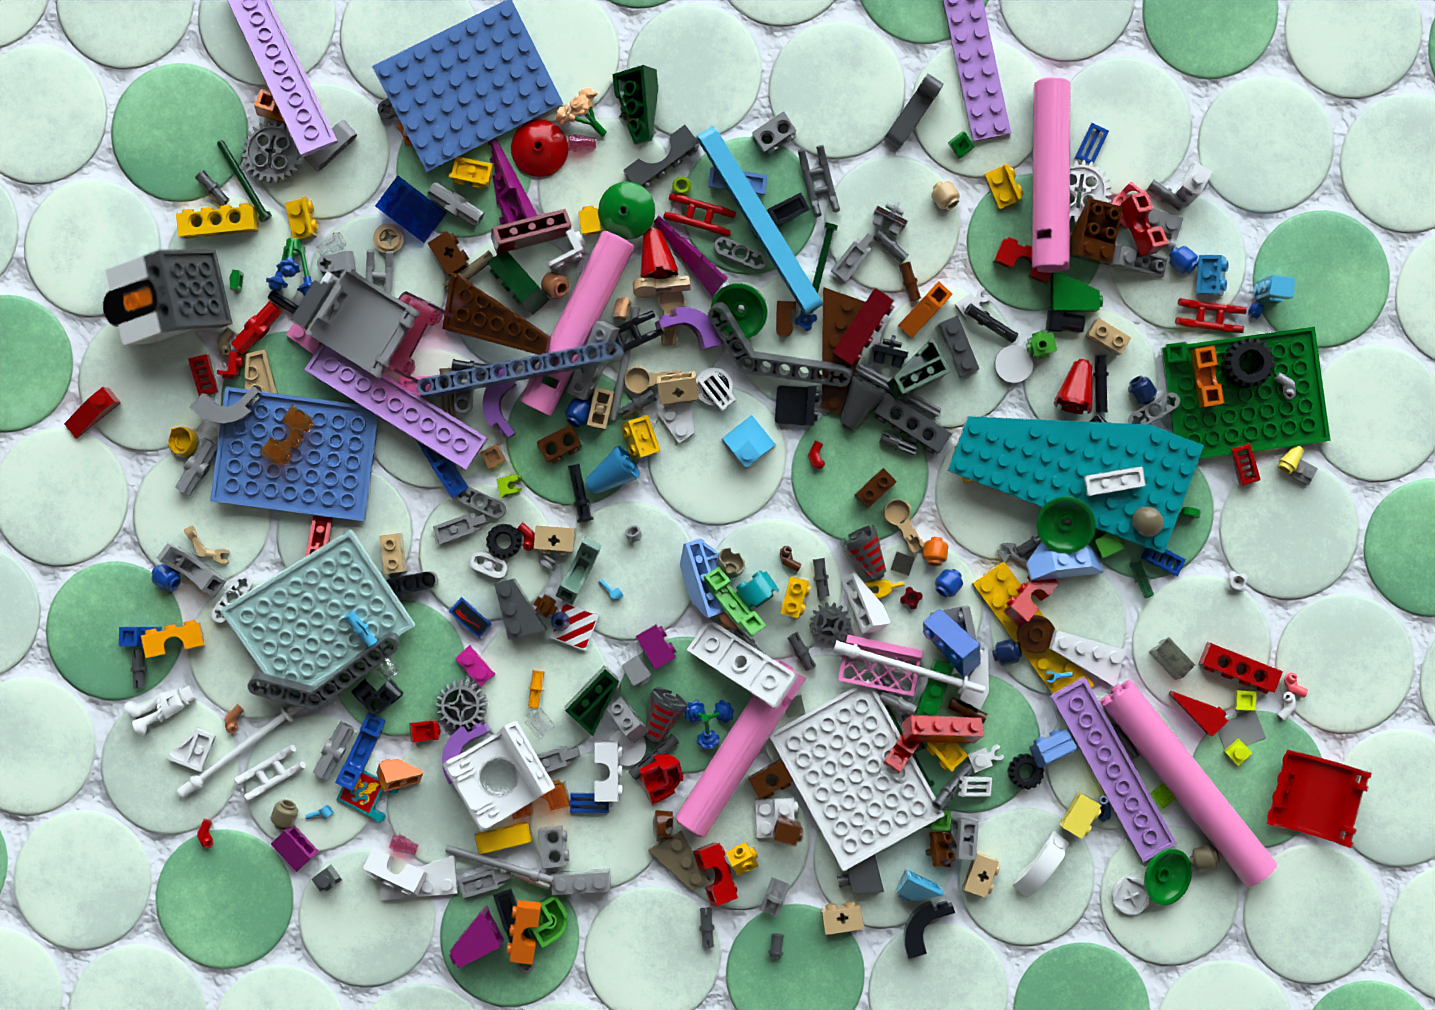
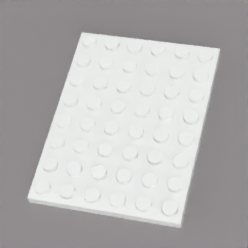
[770,679,945,871]

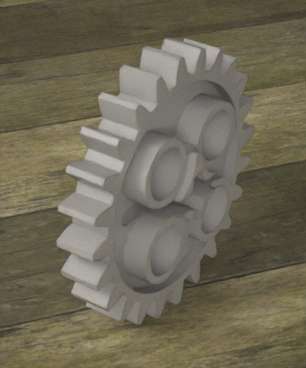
[241,121,304,184]

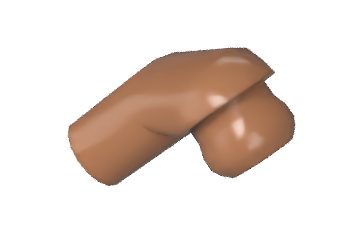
[225,704,244,734]

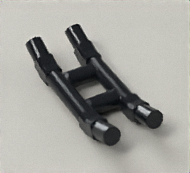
[609,310,664,356]

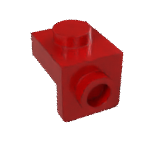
[217,351,244,379]
[409,720,440,742]

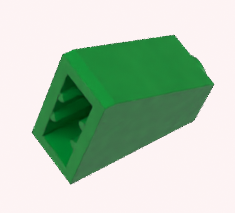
[1051,272,1103,312]

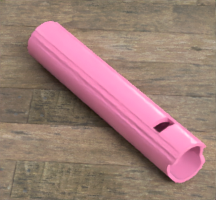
[1032,77,1071,273]
[520,231,635,416]
[675,658,807,837]

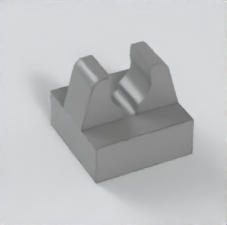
[1290,459,1318,485]

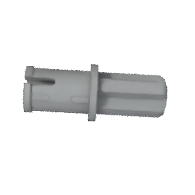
[880,691,918,716]

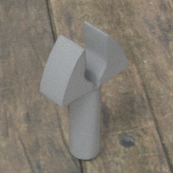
[997,543,1028,568]

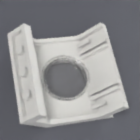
[442,721,555,831]

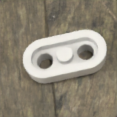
[470,551,508,578]

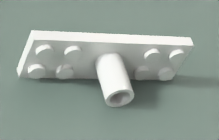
[687,619,798,708]

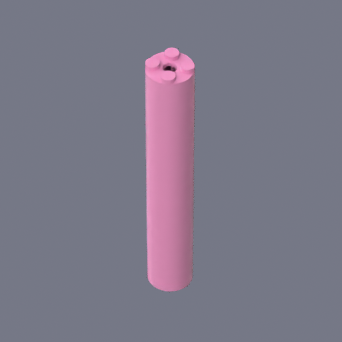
[1099,679,1278,887]

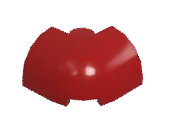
[639,754,683,805]

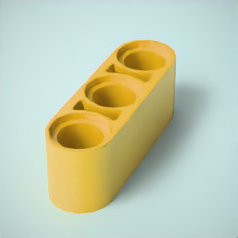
[474,822,532,854]

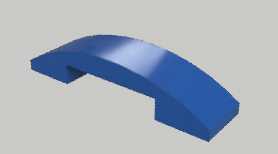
[335,712,386,791]

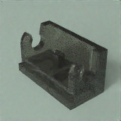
[1149,637,1195,680]

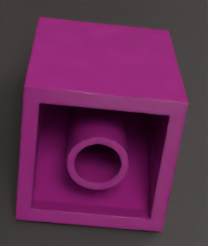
[449,906,504,968]

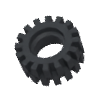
[486,524,522,559]
[1008,753,1044,790]

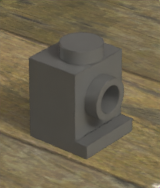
[311,865,342,892]

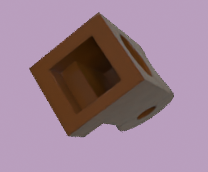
[776,301,796,338]

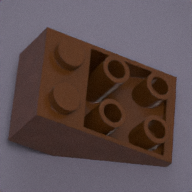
[1069,198,1123,264]

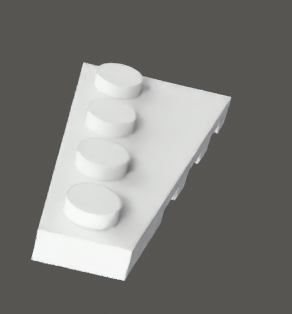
[1049,630,1125,687]

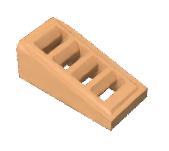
[612,297,631,321]

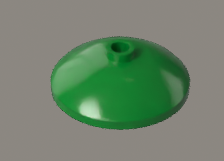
[598,182,655,240]
[710,283,768,339]
[1036,496,1096,553]
[1144,848,1192,905]

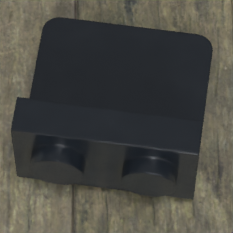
[775,385,819,426]

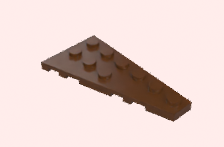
[442,272,551,355]
[822,287,865,415]

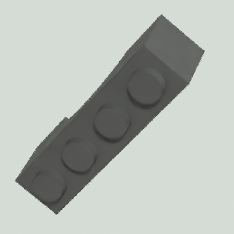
[623,125,699,189]

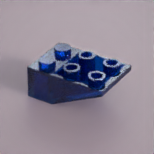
[375,175,447,244]

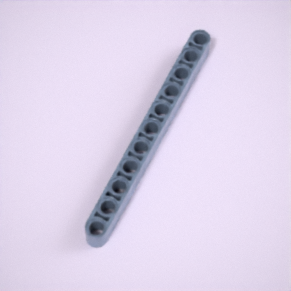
[417,341,624,398]

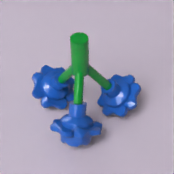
[684,700,734,749]

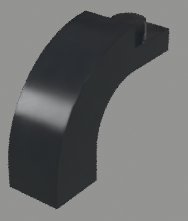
[903,900,955,959]

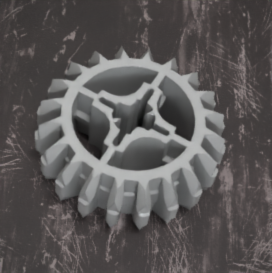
[435,679,488,730]

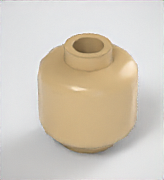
[931,181,960,210]

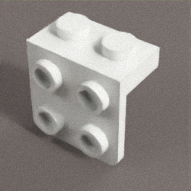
[547,228,586,272]

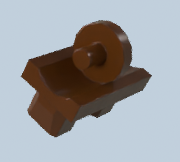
[925,831,955,868]

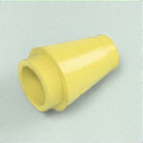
[1278,445,1304,474]

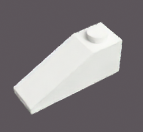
[842,573,891,634]

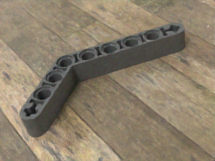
[708,302,852,387]
[248,632,400,710]

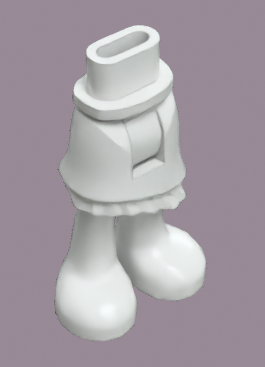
[125,686,196,736]

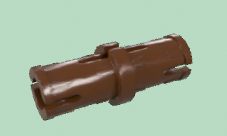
[899,262,921,302]
[948,697,988,724]

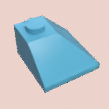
[722,415,776,468]
[896,869,944,901]

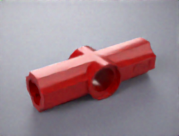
[231,301,283,354]

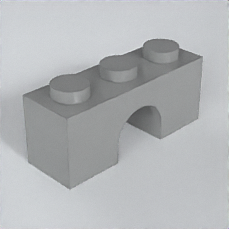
[551,868,611,895]

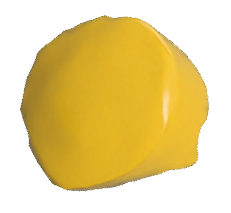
[168,426,198,458]

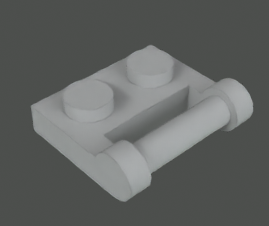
[1148,209,1183,251]

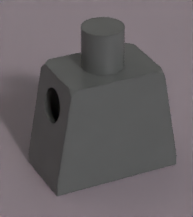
[837,854,884,894]

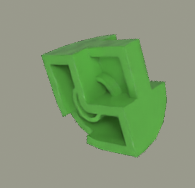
[529,895,568,948]

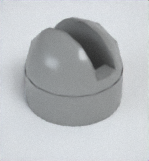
[625,526,642,542]

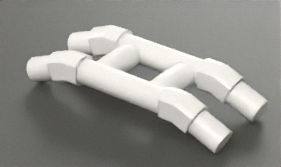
[234,745,306,802]

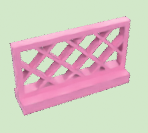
[838,635,923,696]

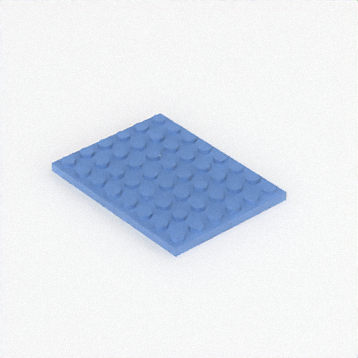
[372,0,563,172]
[210,387,379,521]

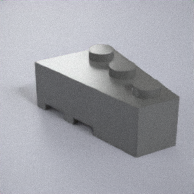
[494,578,547,640]

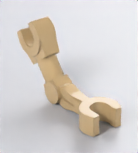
[184,525,230,564]

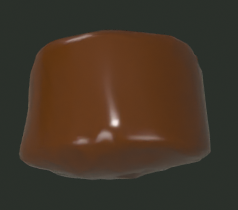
[653,810,674,841]

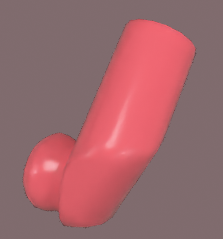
[1284,672,1308,698]

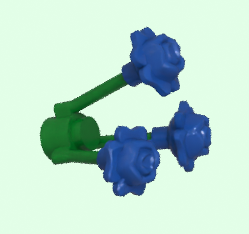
[266,238,313,296]

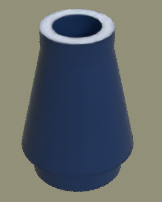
[551,612,570,631]

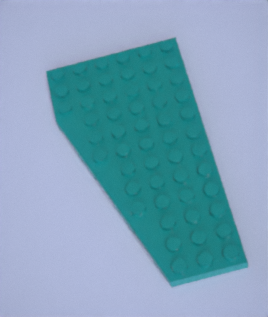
[947,416,1204,554]

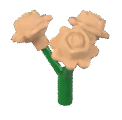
[556,88,607,137]

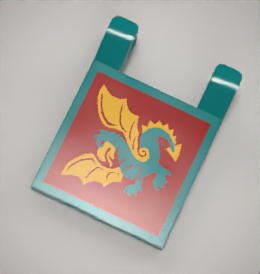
[336,770,399,822]

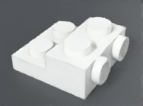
[755,797,798,838]

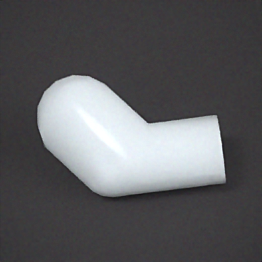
[1277,692,1296,721]

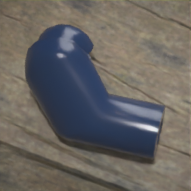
[1098,796,1111,822]

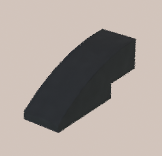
[747,192,810,239]
[493,888,531,943]

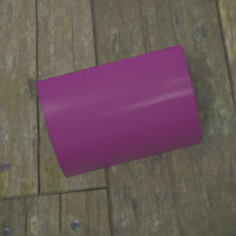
[271,825,319,872]

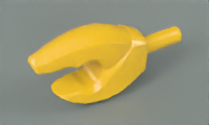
[865,579,905,599]

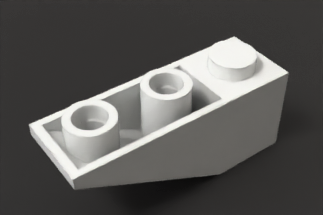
[957,646,989,709]

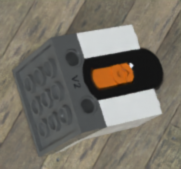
[103,249,233,346]

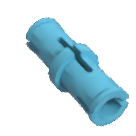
[344,610,377,648]

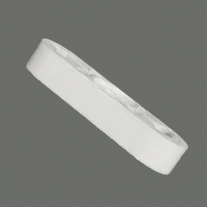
[211,574,254,623]

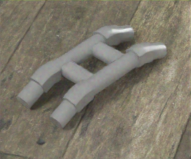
[366,250,394,295]

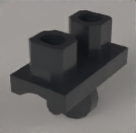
[872,335,908,368]

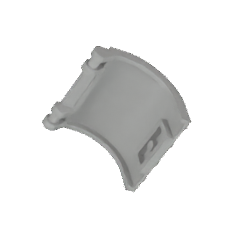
[305,267,421,379]

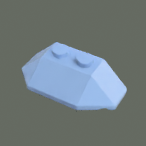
[680,539,724,618]
[1026,541,1103,581]

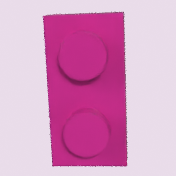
[455,645,496,687]

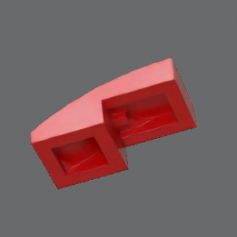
[883,733,920,774]

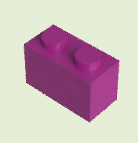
[636,624,677,669]

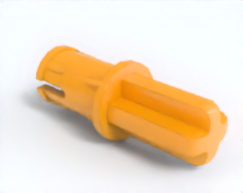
[528,670,545,709]

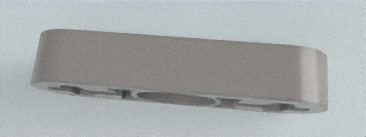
[714,237,767,270]
[1128,392,1180,425]
[455,486,506,518]

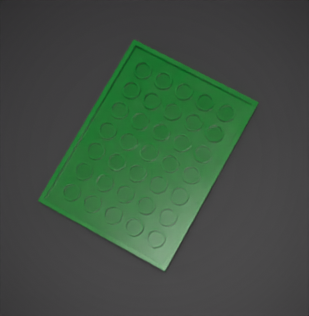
[1161,327,1331,459]

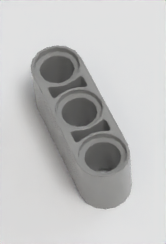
[304,120,357,172]

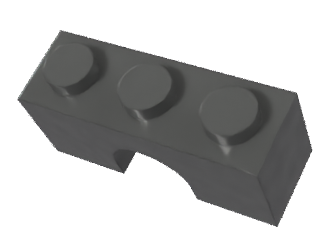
[938,315,980,378]

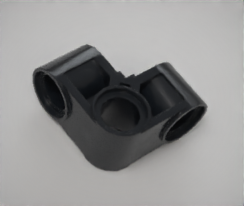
[351,678,404,714]

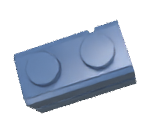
[1029,728,1077,768]

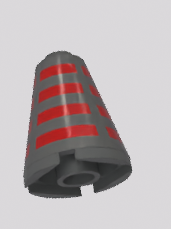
[840,525,886,581]
[645,687,688,743]

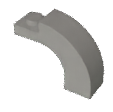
[190,387,261,424]
[157,543,227,597]

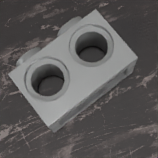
[752,111,797,155]
[622,654,652,687]
[606,697,649,743]
[949,818,979,860]
[538,825,569,869]

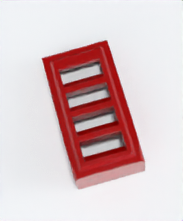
[188,354,218,396]
[1231,443,1261,486]

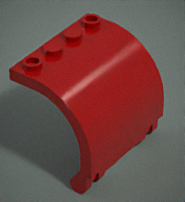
[1267,749,1372,848]

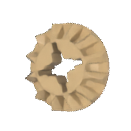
[373,223,404,254]

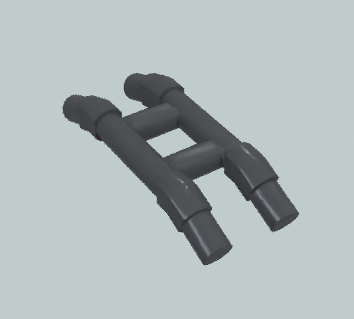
[798,145,840,217]

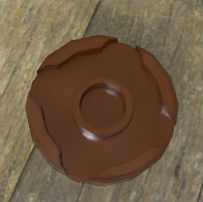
[1016,615,1055,653]

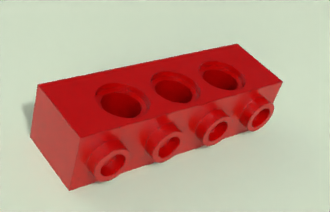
[1199,642,1283,694]

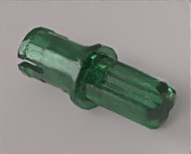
[1129,560,1154,598]

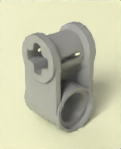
[317,251,356,274]
[454,379,474,415]

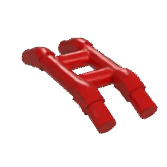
[663,193,736,237]
[1175,298,1247,333]

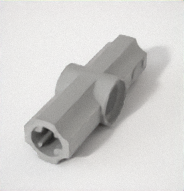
[427,182,485,227]
[175,438,218,496]
[312,721,355,780]

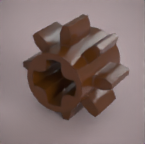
[533,594,558,618]

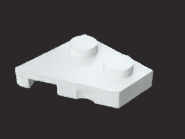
[166,728,216,772]

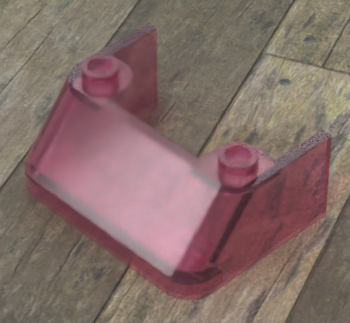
[385,291,453,383]

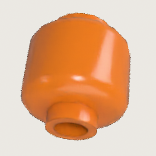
[923,537,949,566]

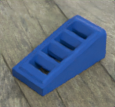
[1141,547,1186,577]

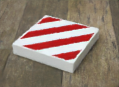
[550,602,599,651]

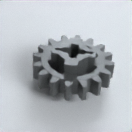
[809,602,851,644]

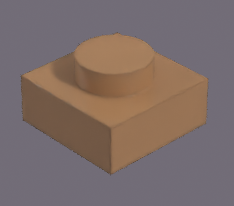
[480,444,507,470]

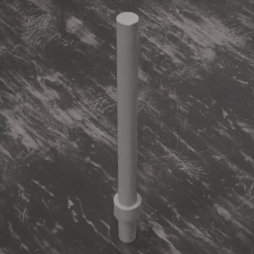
[609,306,640,420]
[445,845,555,884]

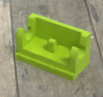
[496,474,522,498]

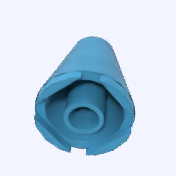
[585,445,640,494]

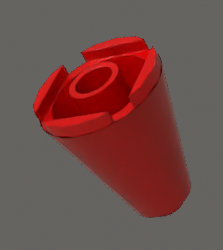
[640,228,678,279]
[1053,359,1093,414]

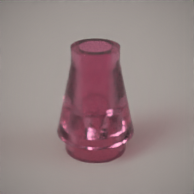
[568,133,596,153]
[389,833,419,855]

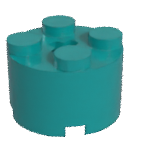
[736,570,780,611]

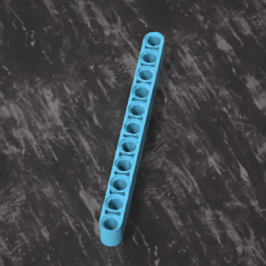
[696,126,823,315]

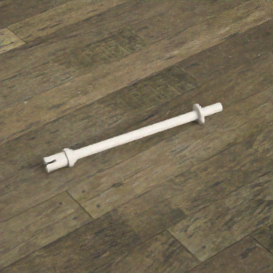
[834,641,985,694]
[177,705,302,799]

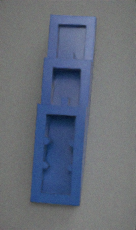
[416,440,469,498]

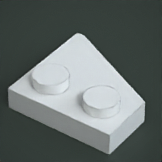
[657,401,695,444]

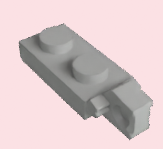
[830,233,874,283]
[433,513,488,545]
[537,746,580,772]
[458,868,513,898]

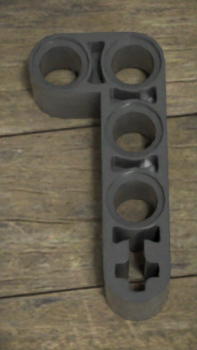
[884,73,944,149]

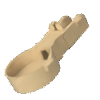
[633,275,691,298]
[657,291,687,346]
[625,365,682,395]
[883,499,924,554]

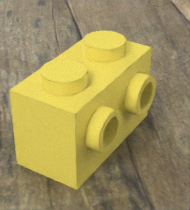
[1059,791,1101,839]

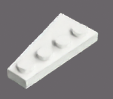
[379,855,458,900]

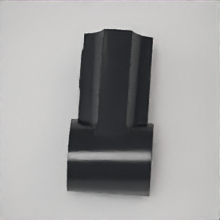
[1045,310,1085,333]

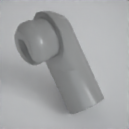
[1274,372,1296,400]

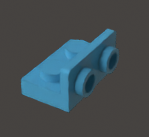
[1196,255,1229,296]

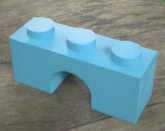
[1253,275,1296,303]

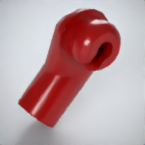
[197,819,213,848]

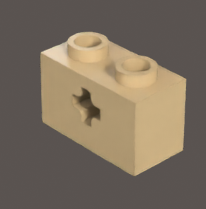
[1085,318,1131,356]
[657,371,699,405]
[587,387,614,430]
[534,526,575,555]
[379,533,407,574]
[962,852,1000,898]
[821,901,864,935]

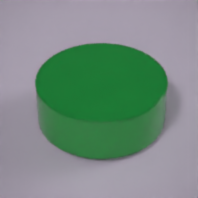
[1180,507,1201,519]

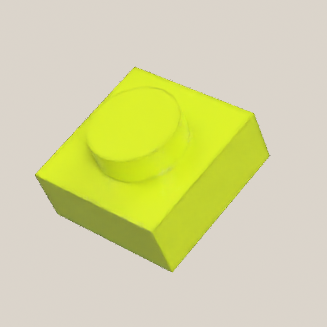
[1235,690,1257,710]
[1224,738,1252,766]

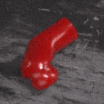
[808,440,825,470]
[517,522,535,551]

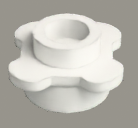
[1226,571,1248,592]

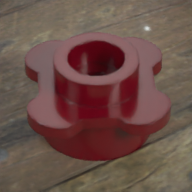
[900,587,923,609]

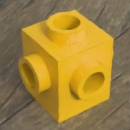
[726,842,759,876]

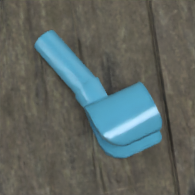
[599,579,624,600]
[1046,670,1073,683]
[305,805,334,819]

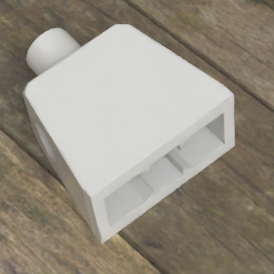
[1174,162,1212,204]

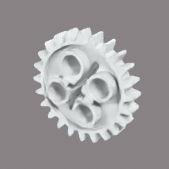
[1070,160,1112,223]

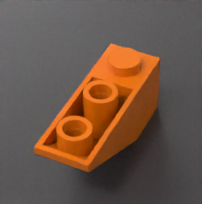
[898,281,953,338]

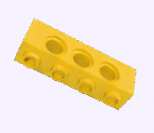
[176,203,259,239]

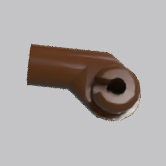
[779,546,802,572]

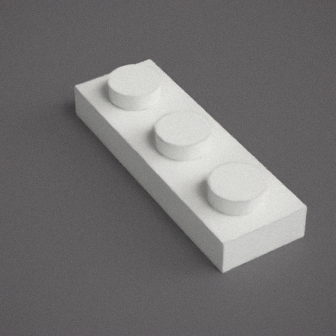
[1084,467,1145,496]

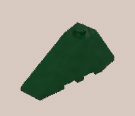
[612,65,658,145]

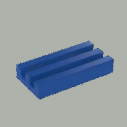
[1075,123,1109,165]
[570,792,609,813]

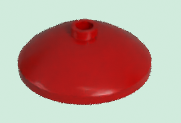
[511,119,568,177]

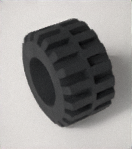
[1221,338,1275,388]

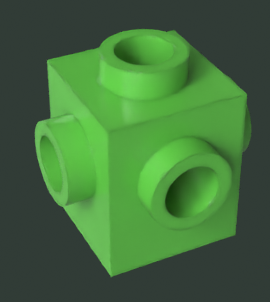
[1026,331,1058,360]

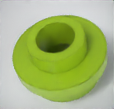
[672,176,691,196]

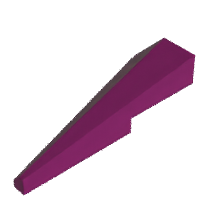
[488,138,538,224]
[654,216,728,298]

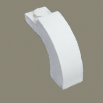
[1012,831,1069,898]

